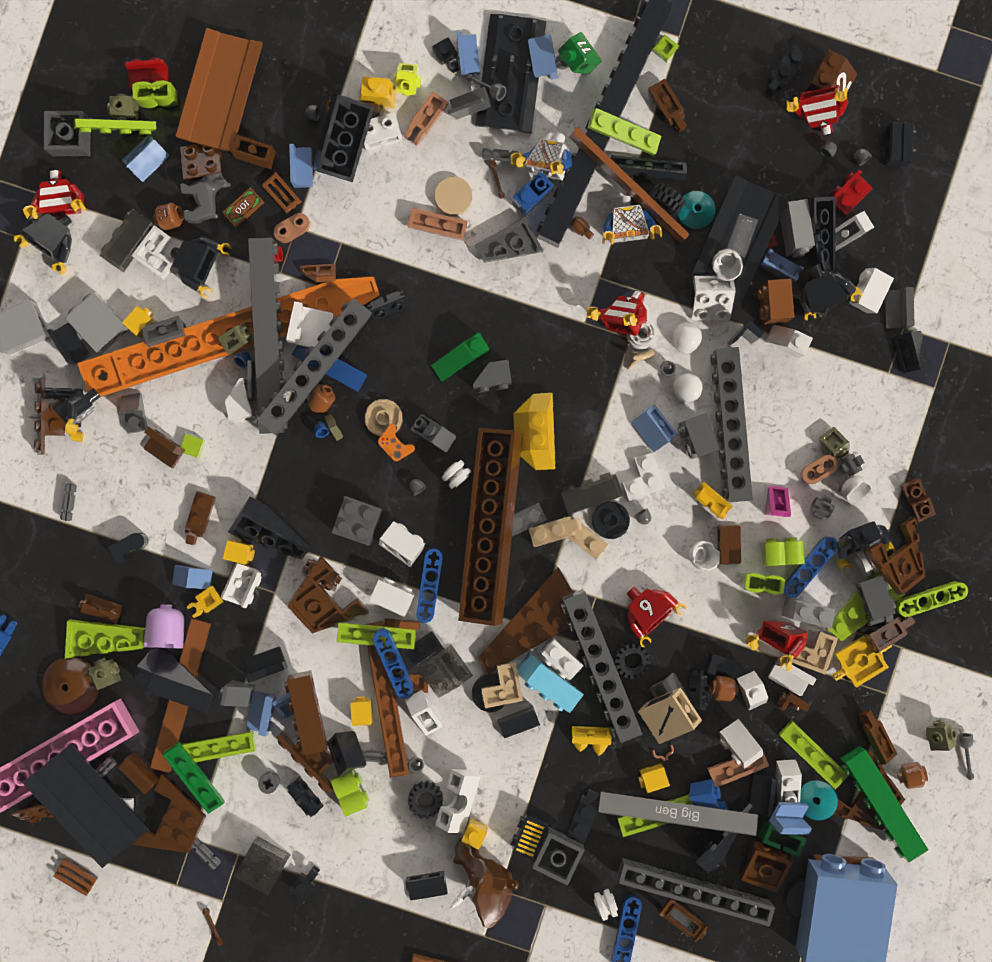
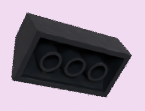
[312,92,374,182]

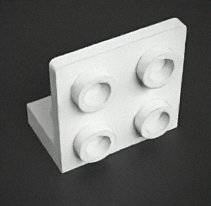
[692,276,736,321]
[286,301,334,351]

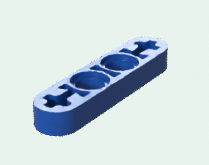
[783,537,838,598]
[417,549,443,623]
[373,628,414,699]
[612,894,642,962]

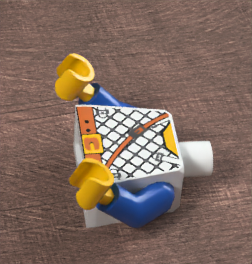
[511,132,572,180]
[602,196,662,244]

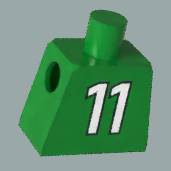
[558,32,602,74]

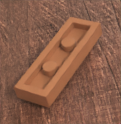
[408,208,468,241]
[707,752,769,787]

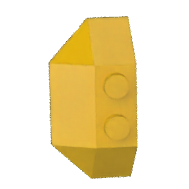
[513,393,555,470]

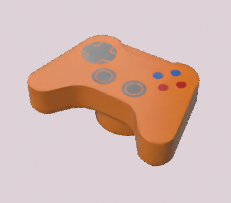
[378,424,415,461]

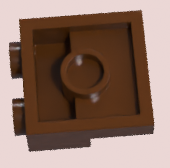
[740,841,793,893]

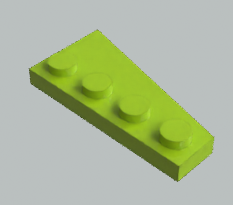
[825,571,905,641]
[65,619,145,658]

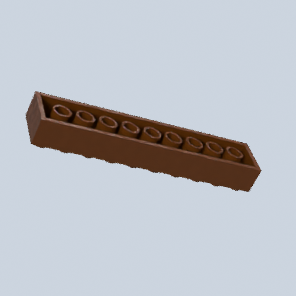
[458,428,523,626]

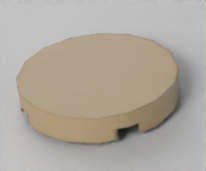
[435,177,472,216]
[365,399,403,437]

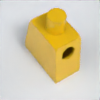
[359,77,397,109]

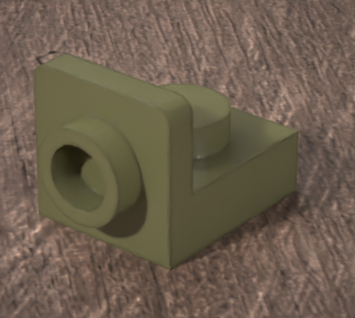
[218,324,254,354]
[819,427,850,459]

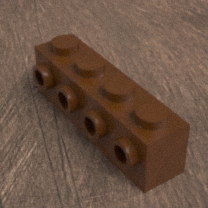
[284,670,328,755]

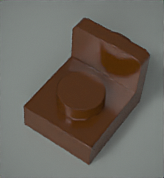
[777,690,811,712]

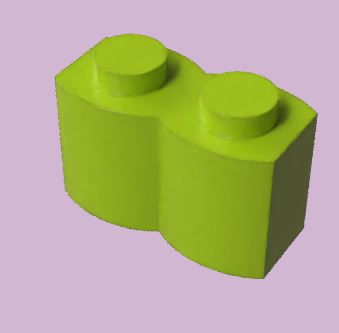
[132,81,178,108]
[761,537,805,566]
[740,572,785,595]
[331,769,370,817]

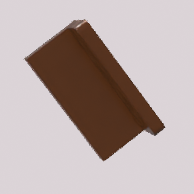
[144,426,185,468]
[717,525,741,565]
[118,752,160,794]

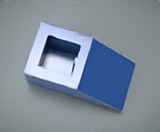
[512,171,554,216]
[689,779,728,810]

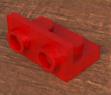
[125,58,169,92]
[830,170,873,217]

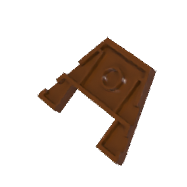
[865,517,925,595]
[287,556,369,634]
[834,749,905,831]
[131,774,206,853]

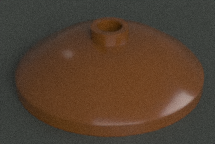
[41,657,100,715]

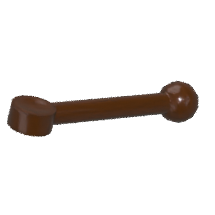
[489,160,505,199]
[202,908,223,946]

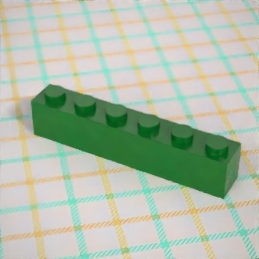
[841,746,928,862]

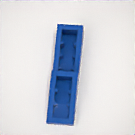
[292,345,367,392]

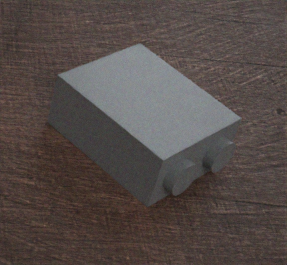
[780,199,815,258]
[65,292,129,354]
[0,299,51,355]
[782,597,836,629]

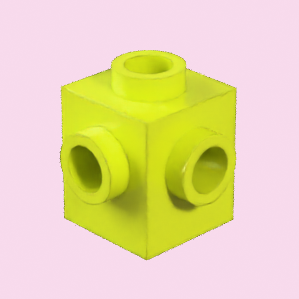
[393,63,421,96]

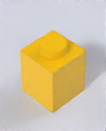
[122,306,157,338]
[223,540,255,564]
[350,696,373,726]
[638,763,670,793]
[461,818,487,850]

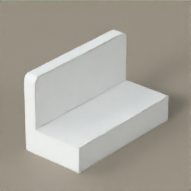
[768,657,816,696]

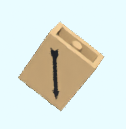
[638,687,702,744]

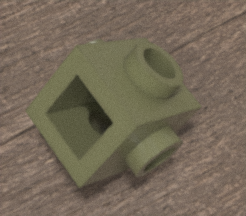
[107,94,139,121]
[89,658,121,690]
[926,720,957,751]

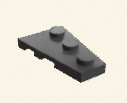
[475,217,543,263]

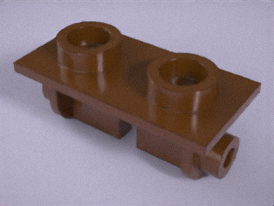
[302,559,342,592]
[79,594,123,624]

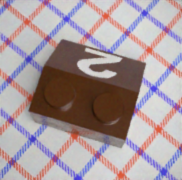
[806,49,857,93]

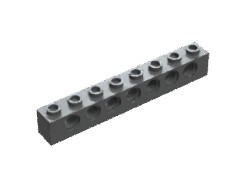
[256,298,372,436]
[710,347,753,502]
[560,589,642,743]
[617,858,775,926]

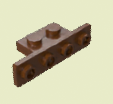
[34,378,65,455]
[276,731,333,793]

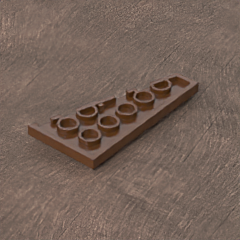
[478,567,583,674]

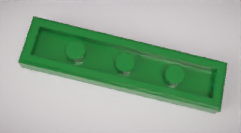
[162,742,225,814]

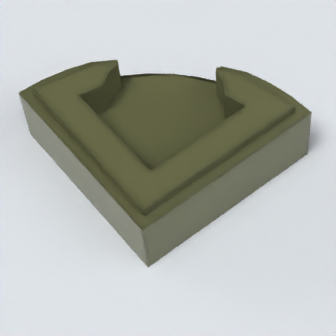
[325,414,343,441]

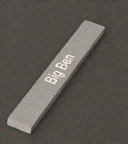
[599,792,758,836]

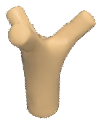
[627,349,655,370]

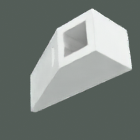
[776,760,802,803]

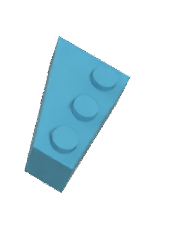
[517,652,584,713]

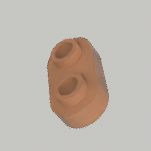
[274,213,310,243]
[801,455,838,484]

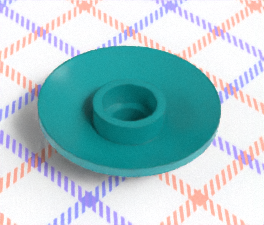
[678,191,715,229]
[800,780,838,820]

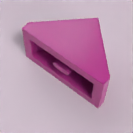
[765,485,791,517]

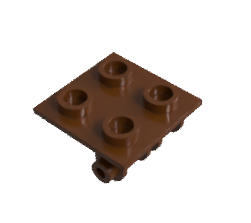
[180,144,222,180]
[11,800,54,823]

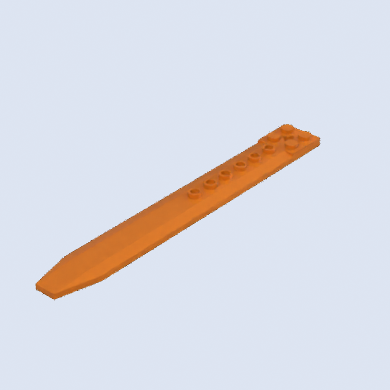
[77,277,380,397]

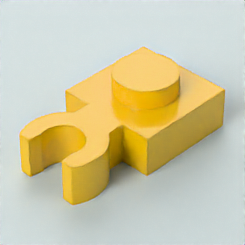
[187,586,223,618]

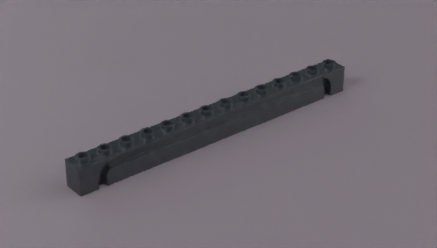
[536,0,673,248]

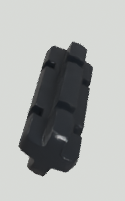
[43,387,83,399]

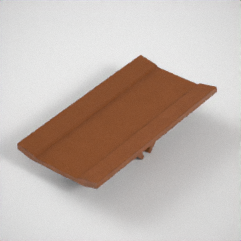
[176,28,263,151]

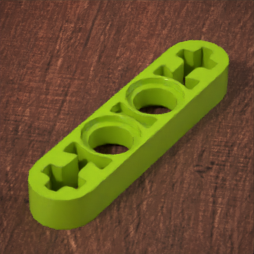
[895,581,968,617]

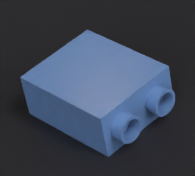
[796,854,898,962]

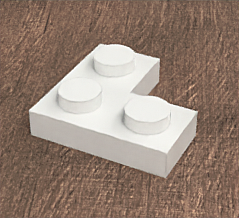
[131,225,174,279]
[622,452,665,501]

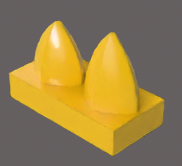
[571,726,611,756]

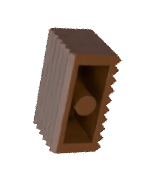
[231,134,277,170]

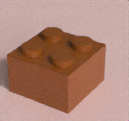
[757,279,794,325]

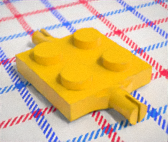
[831,634,892,687]

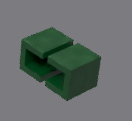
[758,818,806,857]

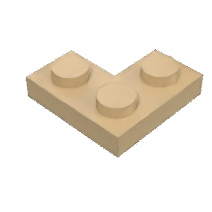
[792,631,838,675]
[481,662,523,708]

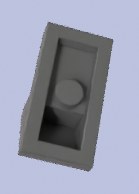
[119,393,148,434]

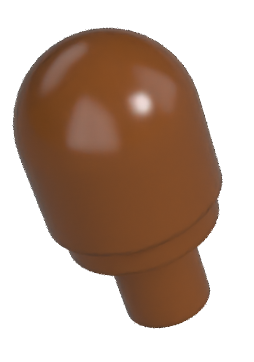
[571,217,594,240]

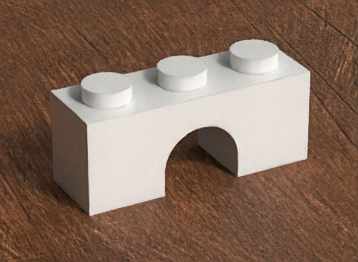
[435,769,480,833]

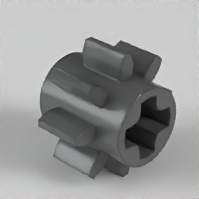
[839,453,865,476]
[810,495,835,519]

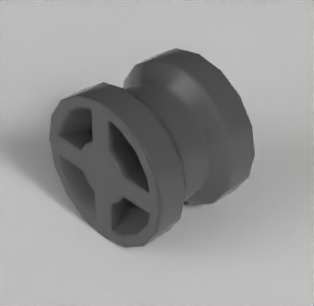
[258,771,280,794]

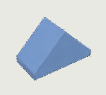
[172,565,213,589]

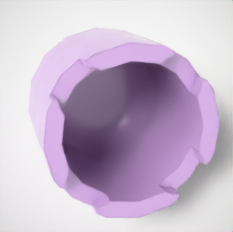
[143,604,184,648]

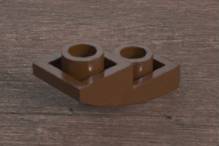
[900,478,936,522]

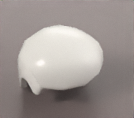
[712,249,743,281]
[673,322,702,354]
[673,373,703,403]
[841,475,872,504]
[689,541,720,571]

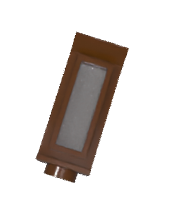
[656,897,708,942]

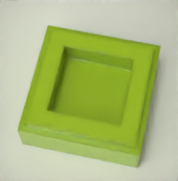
[652,34,679,63]
[181,434,205,458]

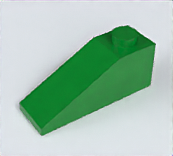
[431,333,490,382]

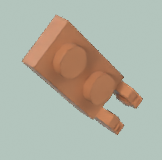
[403,92,448,146]

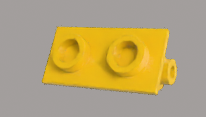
[693,482,733,519]

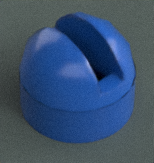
[234,352,251,368]
[313,421,330,438]

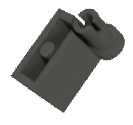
[855,576,896,626]

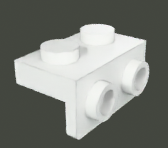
[221,562,261,609]

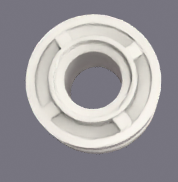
[627,320,656,349]
[441,460,472,489]
[855,547,879,577]
[594,889,618,921]

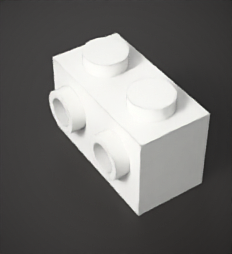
[364,112,403,150]
[849,268,894,313]
[379,522,425,567]
[369,577,415,617]
[541,637,583,680]
[719,719,763,769]

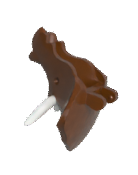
[451,838,519,928]

